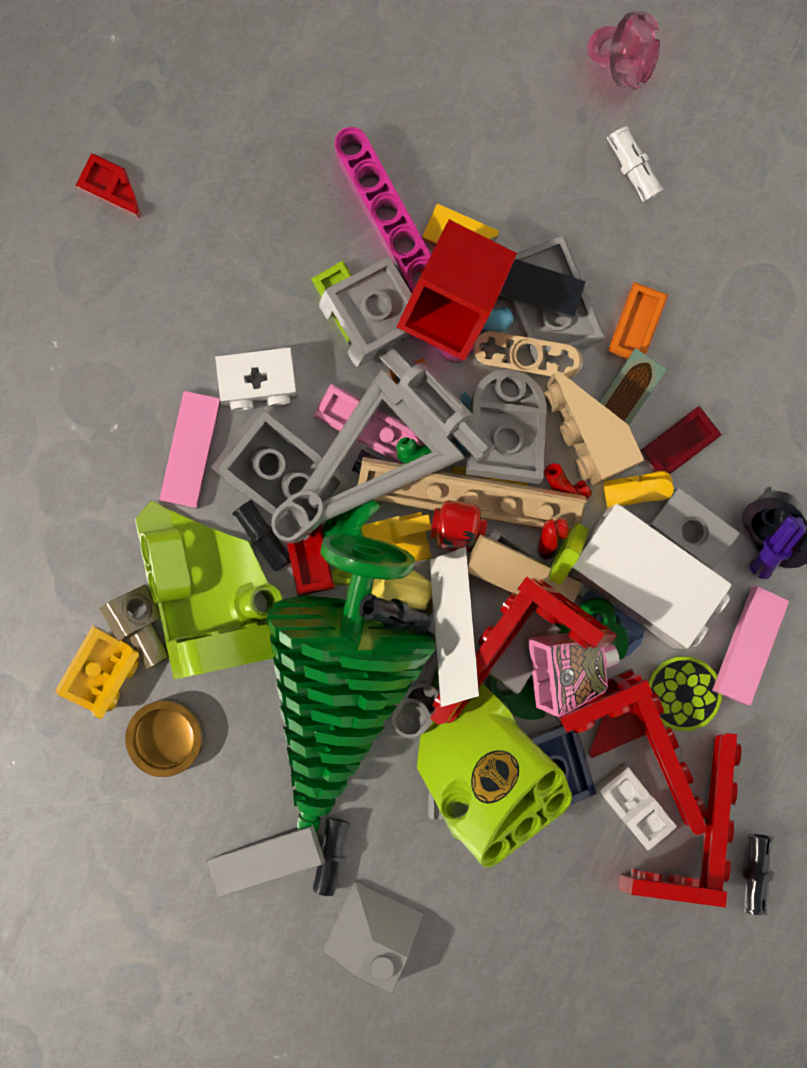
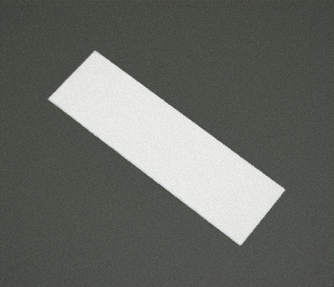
[430,546,479,707]

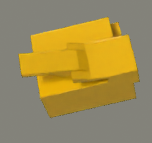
[361,512,432,563]

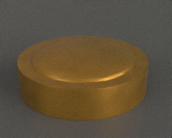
[125,700,204,777]

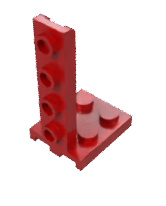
[430,576,617,725]
[554,669,709,835]
[619,733,742,908]

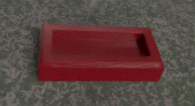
[640,405,722,474]

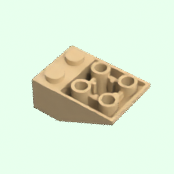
[544,371,644,486]

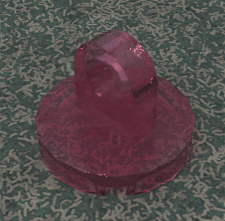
[587,11,660,90]

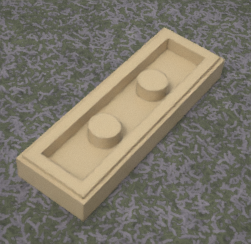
[467,534,583,602]

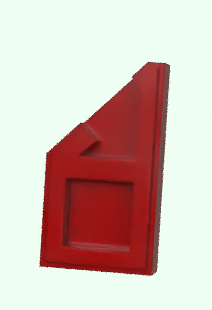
[75,153,141,218]
[588,704,646,759]

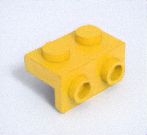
[55,625,139,719]

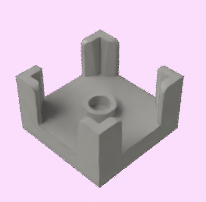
[318,256,415,368]

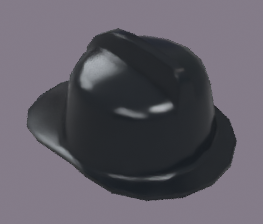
[741,486,807,568]

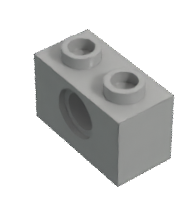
[647,488,740,570]

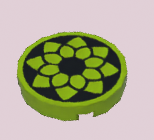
[647,656,722,731]

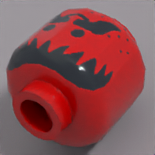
[430,500,488,553]

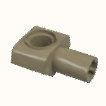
[99,584,169,670]

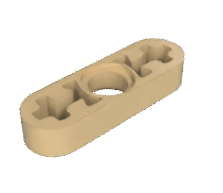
[474,331,583,378]

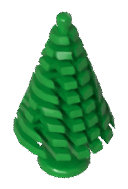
[266,534,436,833]

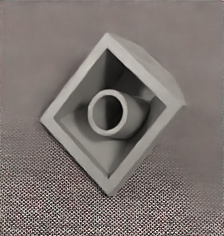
[323,880,424,993]

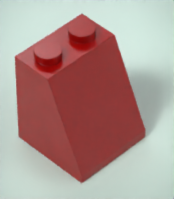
[396,219,517,361]

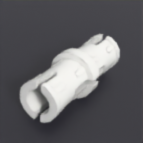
[607,126,664,203]

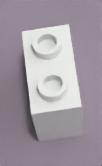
[215,347,298,411]

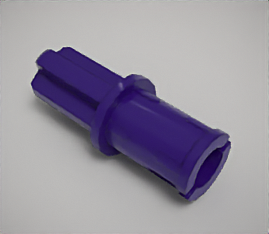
[749,516,807,579]

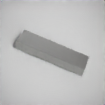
[206,825,325,897]

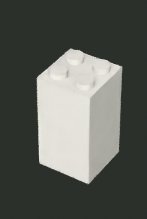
[568,503,732,649]

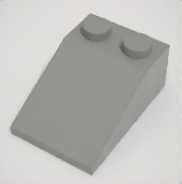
[210,409,351,540]

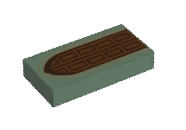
[599,348,667,425]

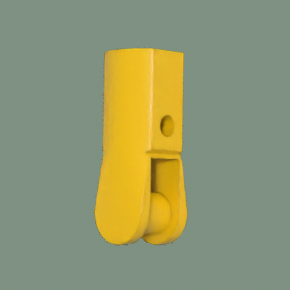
[604,471,674,508]

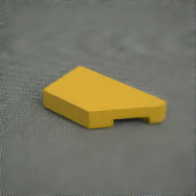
[422,204,499,246]

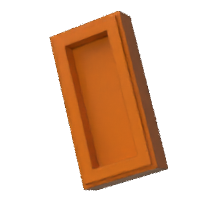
[606,282,668,360]

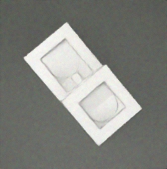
[595,763,677,851]

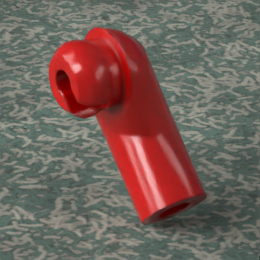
[544,463,592,499]
[537,518,569,560]

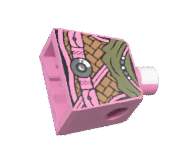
[528,633,619,717]

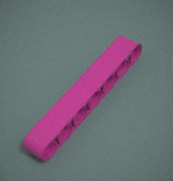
[334,127,474,363]

